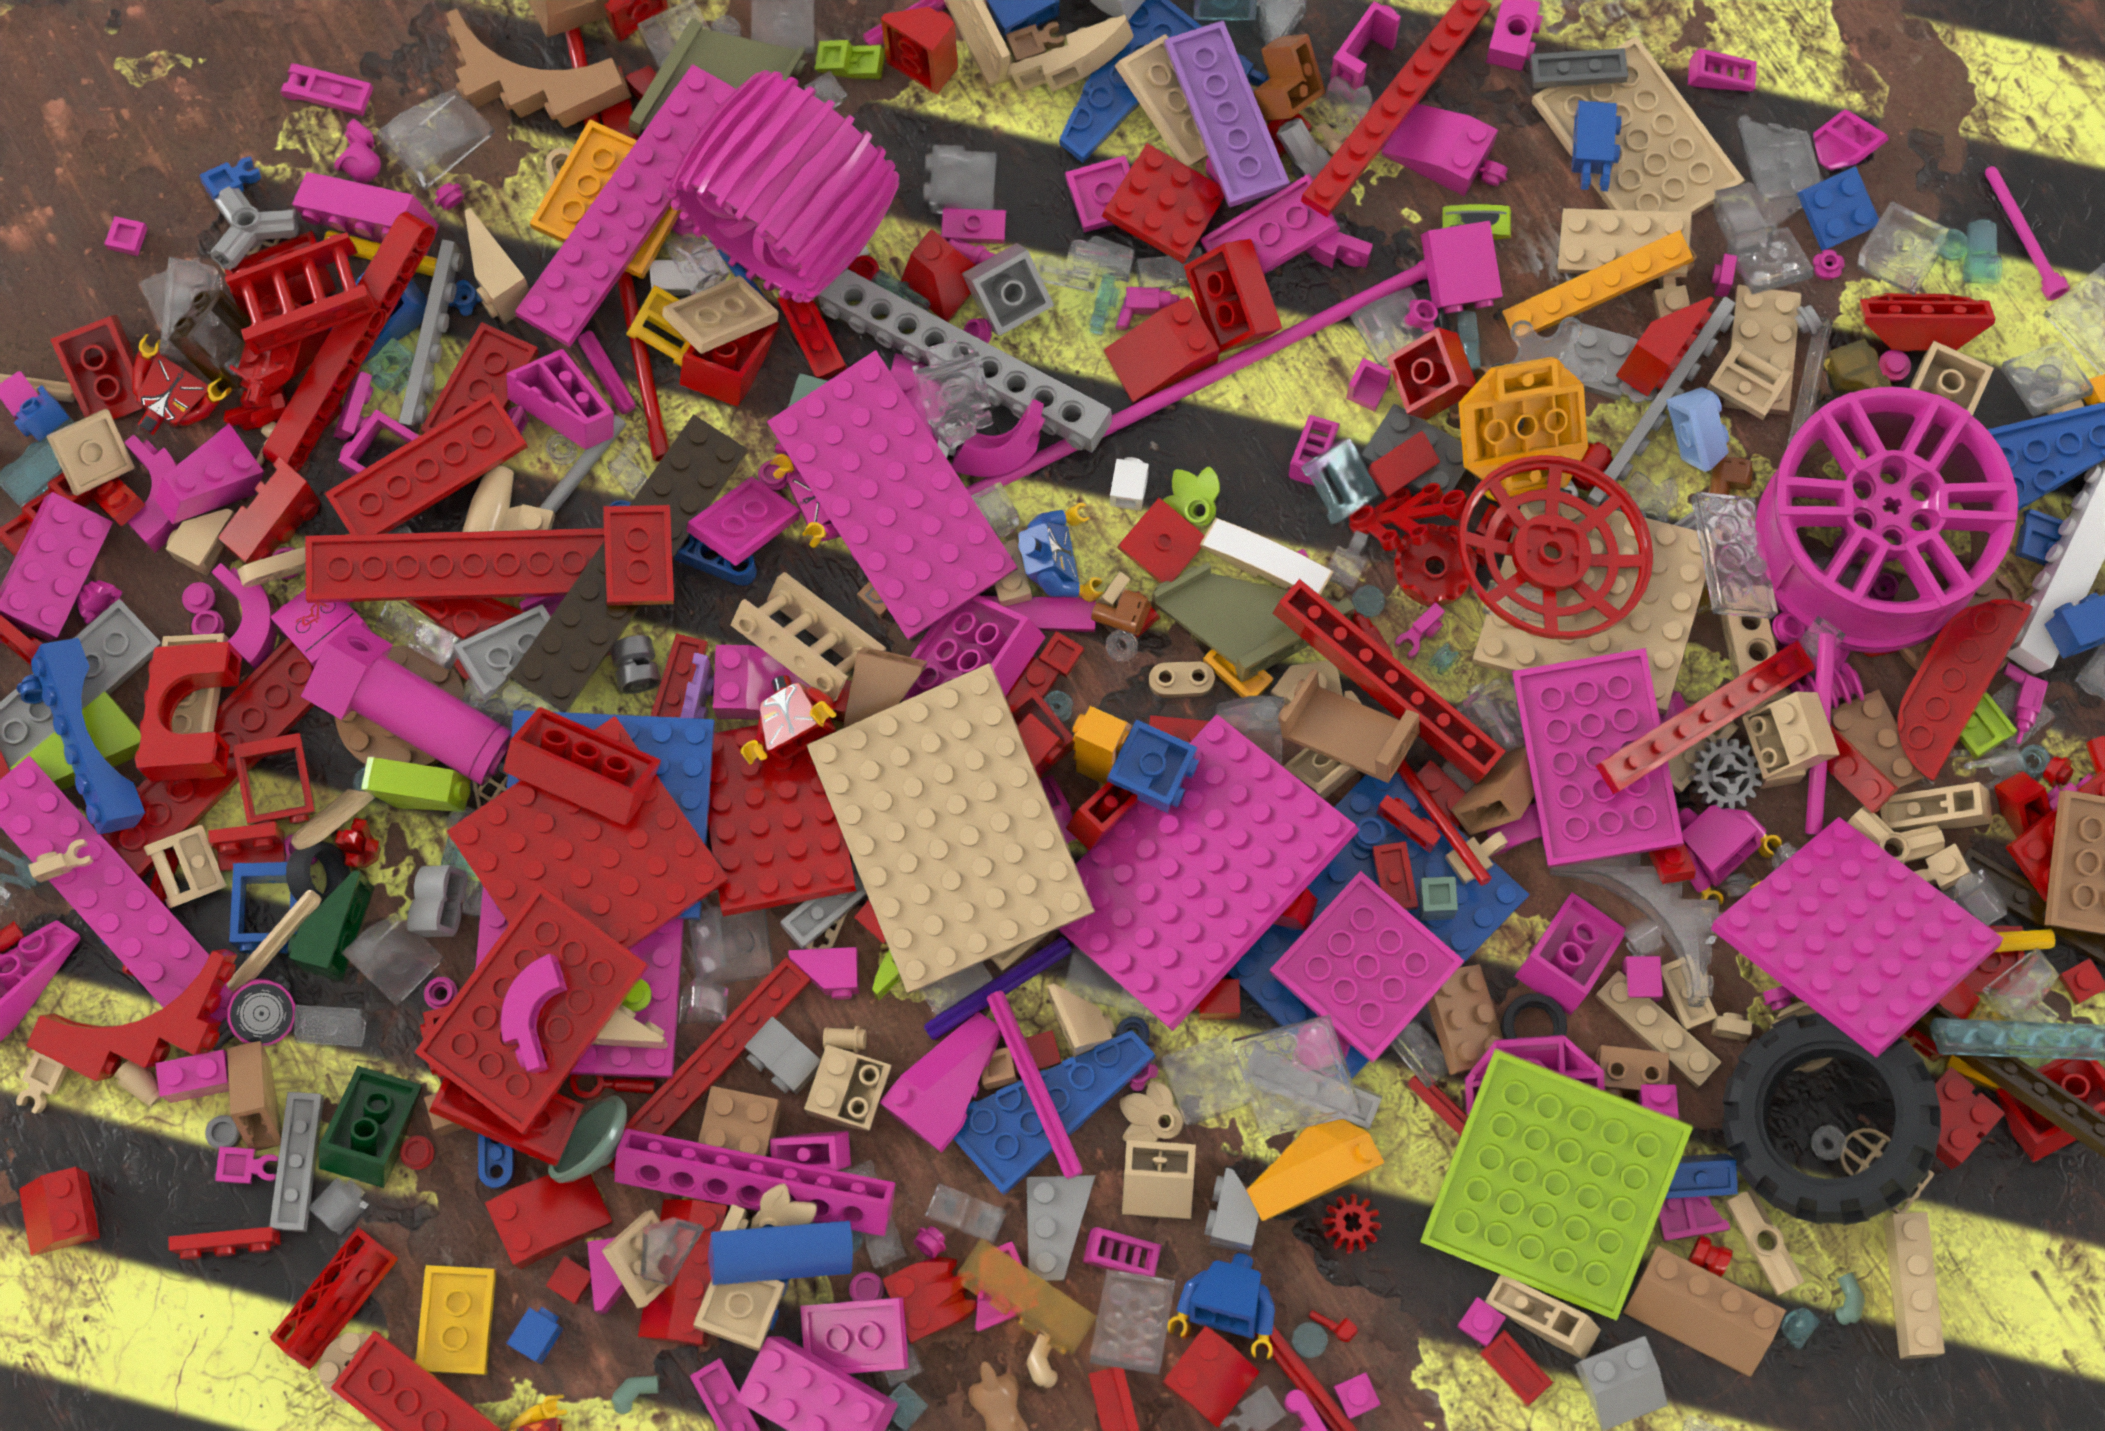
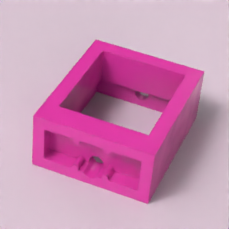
[338,409,419,476]

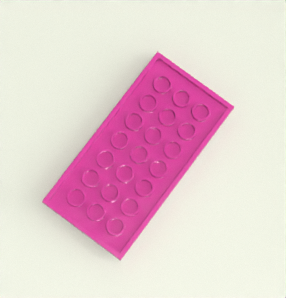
[767,350,1018,640]

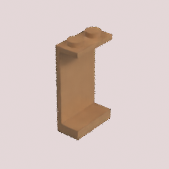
[1278,669,1420,783]

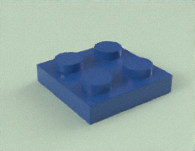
[1797,166,1881,251]

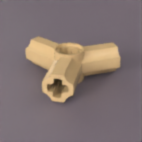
[1847,806,1945,864]

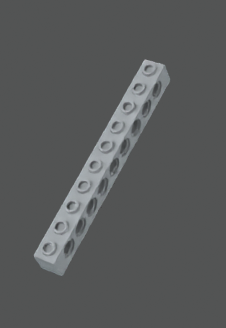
[818,269,1112,453]

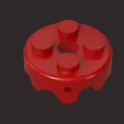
[1394,523,1477,606]

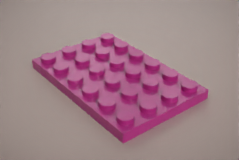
[1512,648,1684,868]

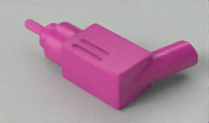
[1115,287,1192,330]
[2003,661,2048,744]

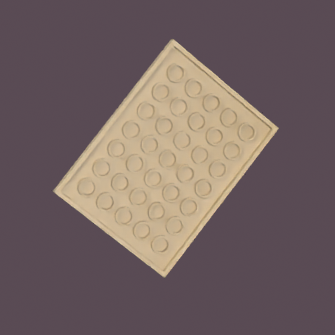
[807,663,1095,993]

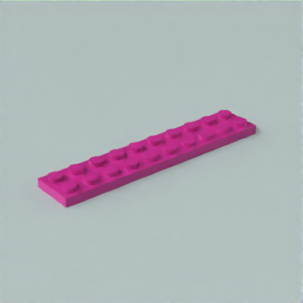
[515,64,736,347]
[0,756,233,1021]

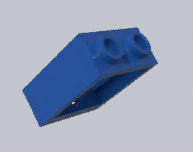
[229,862,298,954]

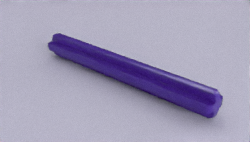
[924,937,1071,1040]

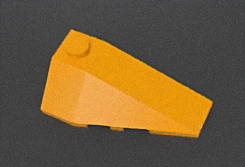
[1246,1115,1385,1221]

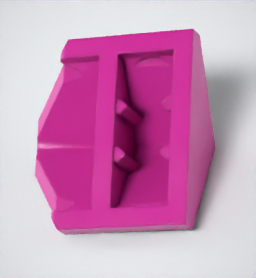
[1813,109,1889,170]

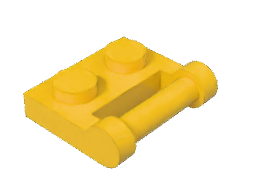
[626,285,691,367]

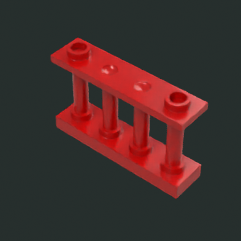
[225,232,377,356]

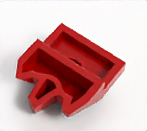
[882,1256,979,1344]

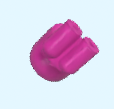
[334,119,381,184]

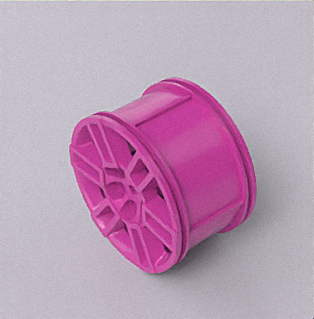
[1752,387,2018,653]

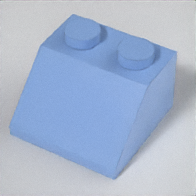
[1666,387,1729,472]

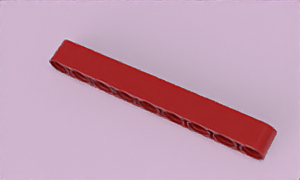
[262,211,436,472]

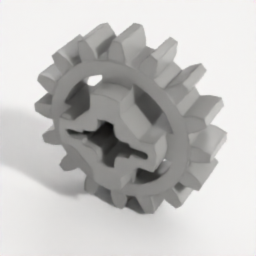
[1688,738,1762,809]

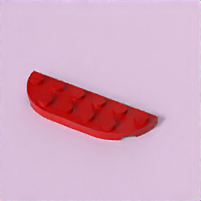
[1898,599,2033,782]

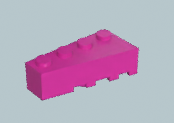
[292,172,439,255]

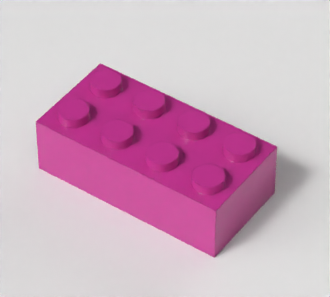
[0,492,113,642]
[736,1336,899,1431]

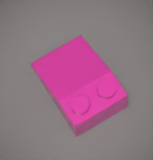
[1381,104,1498,197]
[713,645,811,720]
[1514,892,1628,1016]

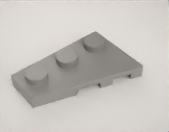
[453,604,550,702]
[1027,1175,1095,1282]

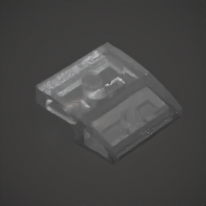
[1350,287,1435,367]

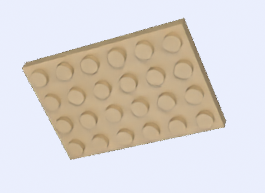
[1532,36,1745,216]

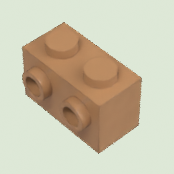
[1595,1045,1670,1101]

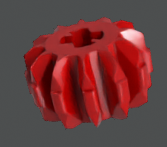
[1322,1194,1381,1254]

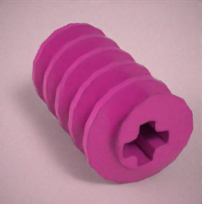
[1789,662,1864,709]

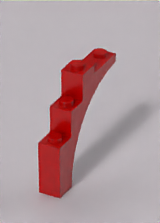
[26,949,237,1081]

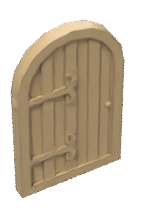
[291,789,374,850]

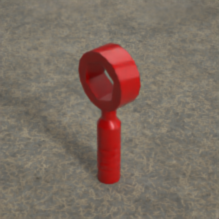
[570,1074,656,1100]

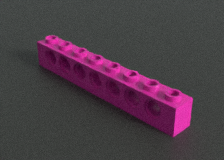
[614,1128,895,1237]

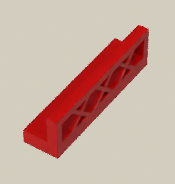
[269,1227,399,1370]
[1088,1363,1139,1431]

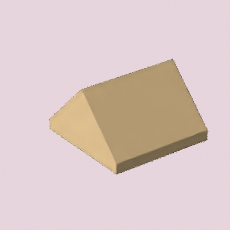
[1283,748,1359,799]

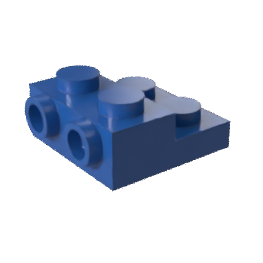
[1107,719,1200,813]

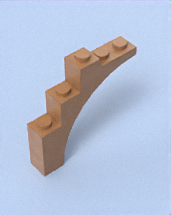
[446,8,632,128]

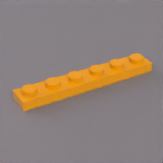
[1502,230,1694,342]

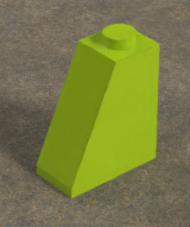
[361,757,471,812]

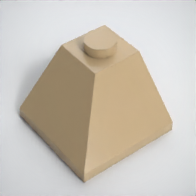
[1048,983,1116,1058]

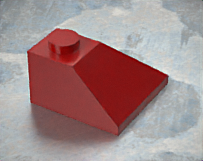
[900,229,976,323]

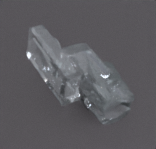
[1034,236,1135,293]

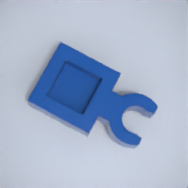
[199,157,261,204]

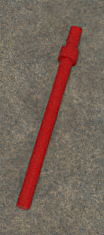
[1396,756,1492,886]

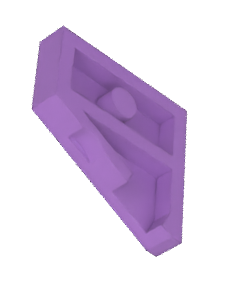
[680,653,714,719]

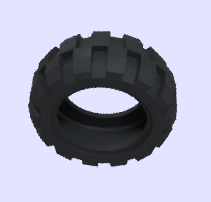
[1722,1011,1941,1226]

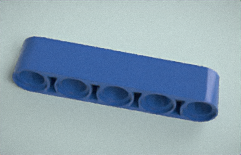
[610,500,757,586]

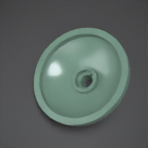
[548,1096,627,1183]

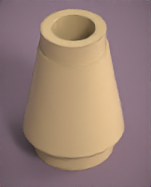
[114,1060,161,1107]

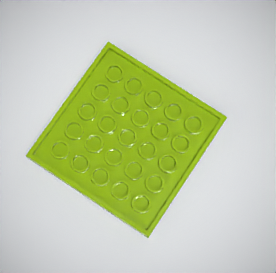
[1420,1048,1693,1321]

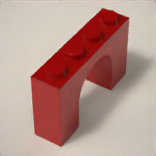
[135,642,242,781]

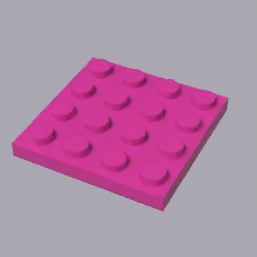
[1269,871,1464,1063]

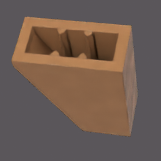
[843,646,927,728]
[1451,747,1534,835]
[227,1041,282,1151]

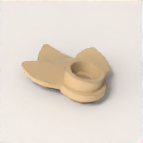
[1119,1080,1184,1142]
[751,1183,817,1229]

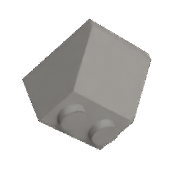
[1575,1336,1668,1431]

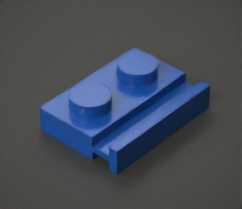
[2015,509,2064,566]

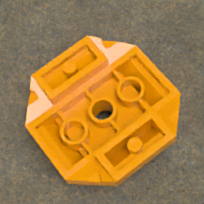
[1458,357,1588,497]

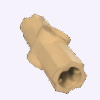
[1725,1188,1805,1296]

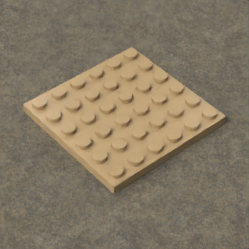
[1472,501,1718,715]

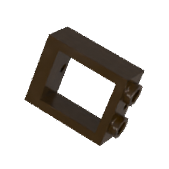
[168,289,252,391]

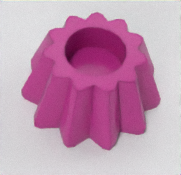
[76,580,123,623]

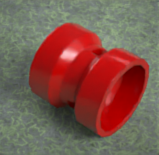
[1687,1235,1733,1278]

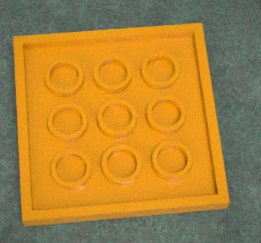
[530,119,682,279]

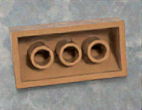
[1622,1246,1786,1378]

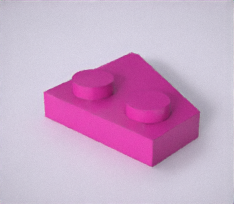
[1658,1196,1730,1242]

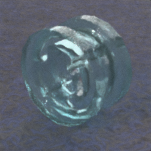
[1428,643,1460,675]
[2016,745,2050,778]

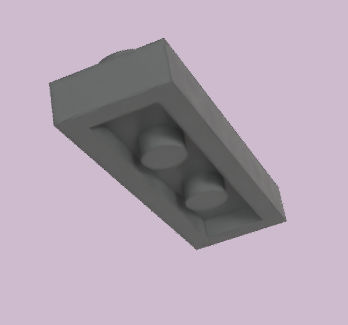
[1529,48,1628,88]

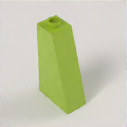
[10,691,141,791]

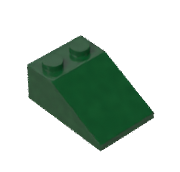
[288,870,375,982]
[319,1066,422,1188]

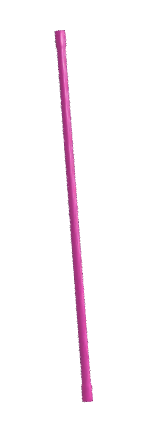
[850,259,1428,561]

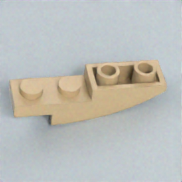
[1009,15,1134,92]

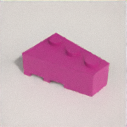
[155,423,264,524]

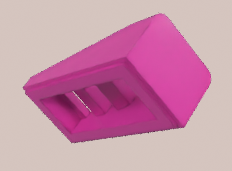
[1688,48,1757,92]
[1289,415,1340,486]
[1083,1227,1161,1279]

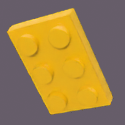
[416,1265,497,1375]

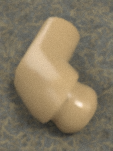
[1027,1334,1058,1388]

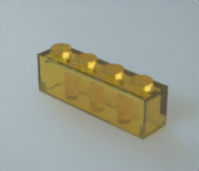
[958,1237,1097,1356]

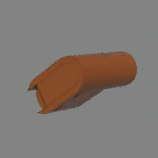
[1708,456,1753,508]
[1091,589,1152,635]

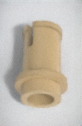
[823,1026,867,1053]

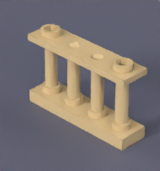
[731,572,886,702]

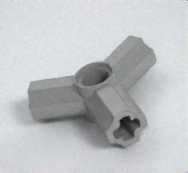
[210,186,299,271]

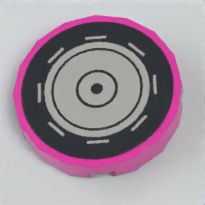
[226,978,296,1046]

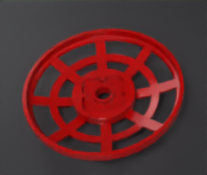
[1457,455,1653,640]

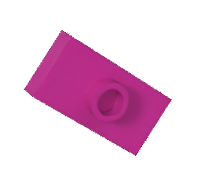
[941,208,1006,244]

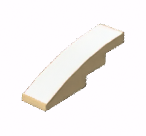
[1200,518,1334,595]

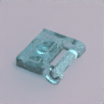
[1301,438,1380,524]

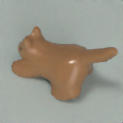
[968,1362,1029,1431]

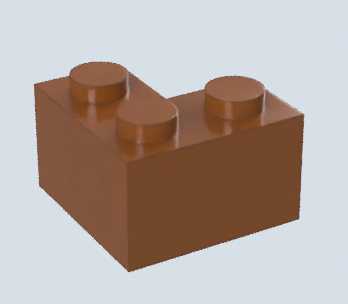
[1253,34,1326,120]

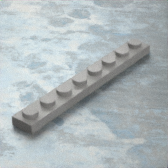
[1586,297,1736,506]

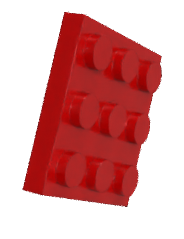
[1101,143,1225,264]

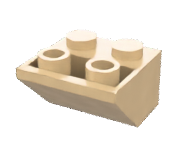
[1742,692,1840,779]
[804,1044,892,1131]
[1122,1140,1196,1219]

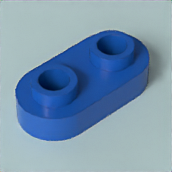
[478,1134,515,1189]

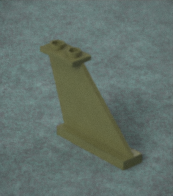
[628,18,807,136]
[1151,562,1355,683]

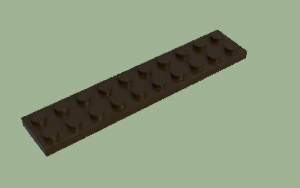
[510,414,748,712]

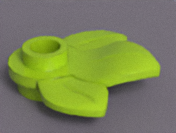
[1163,466,1220,527]

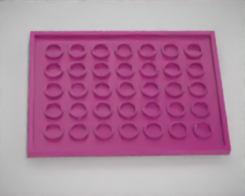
[1057,714,1359,1031]

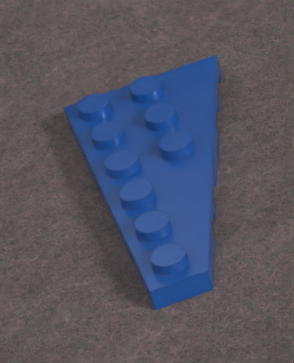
[1059,0,1202,163]
[1987,402,2105,511]

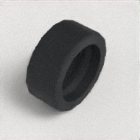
[286,842,351,904]
[1500,993,1567,1039]

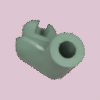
[1835,1272,1865,1325]

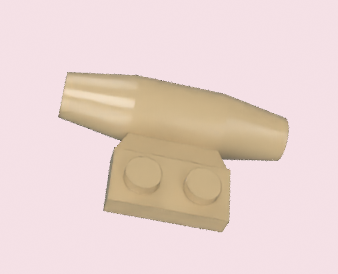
[462,465,555,532]

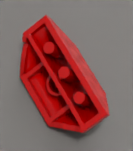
[1859,293,1996,352]

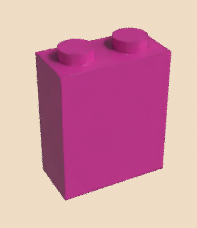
[1421,221,1503,314]

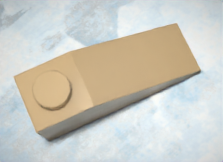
[1880,782,1993,831]
[1485,1274,1601,1360]

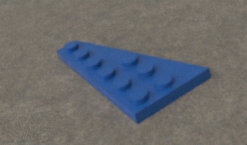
[953,1030,1156,1196]

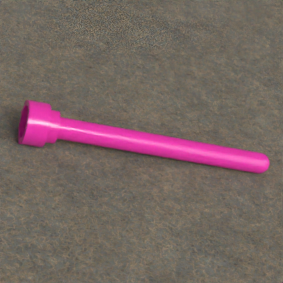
[1985,166,2071,301]

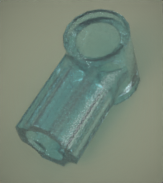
[1963,219,2002,284]

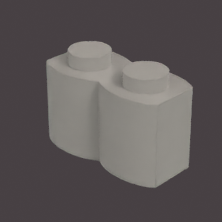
[407,865,468,937]
[744,1017,821,1095]

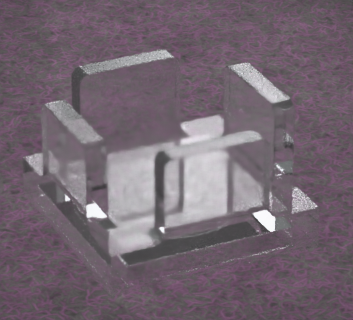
[912,340,991,425]

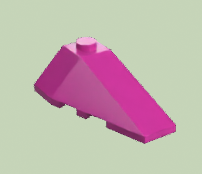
[0,920,81,1042]
[879,1011,1002,1153]

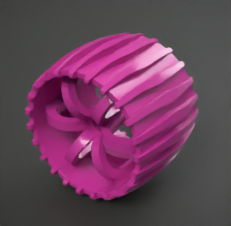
[667,70,899,303]

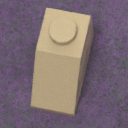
[166,508,235,576]

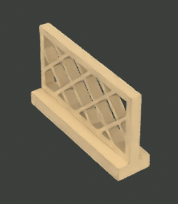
[944,0,1013,88]

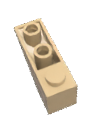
[592,1005,669,1049]

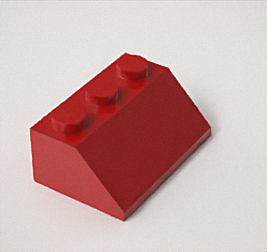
[881,6,958,95]
[224,231,336,318]
[1183,239,1283,355]
[1996,1044,2105,1162]

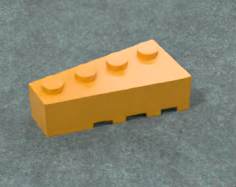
[1072,706,1133,784]

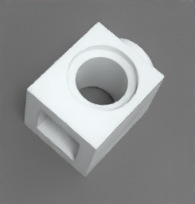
[1110,457,1149,511]

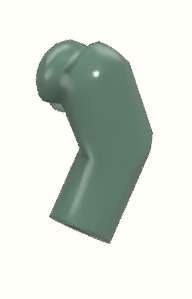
[611,1376,659,1414]

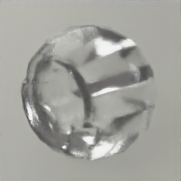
[1623,917,1665,957]

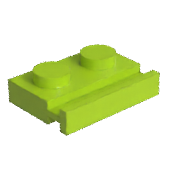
[1959,691,2017,760]

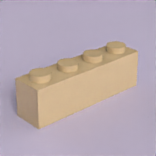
[1883,1212,1945,1359]

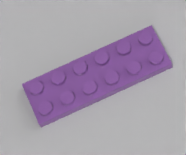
[1164,20,1290,208]

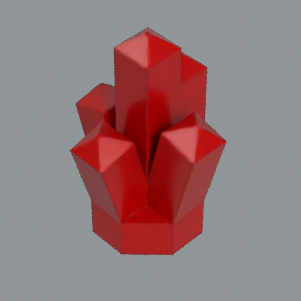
[223,386,289,431]
[335,818,381,869]

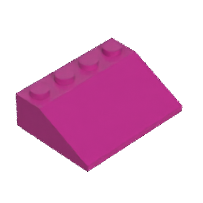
[901,595,1045,702]

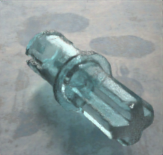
[871,269,931,311]
[1457,311,1482,371]

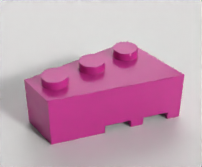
[507,348,614,450]

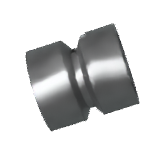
[610,635,661,694]

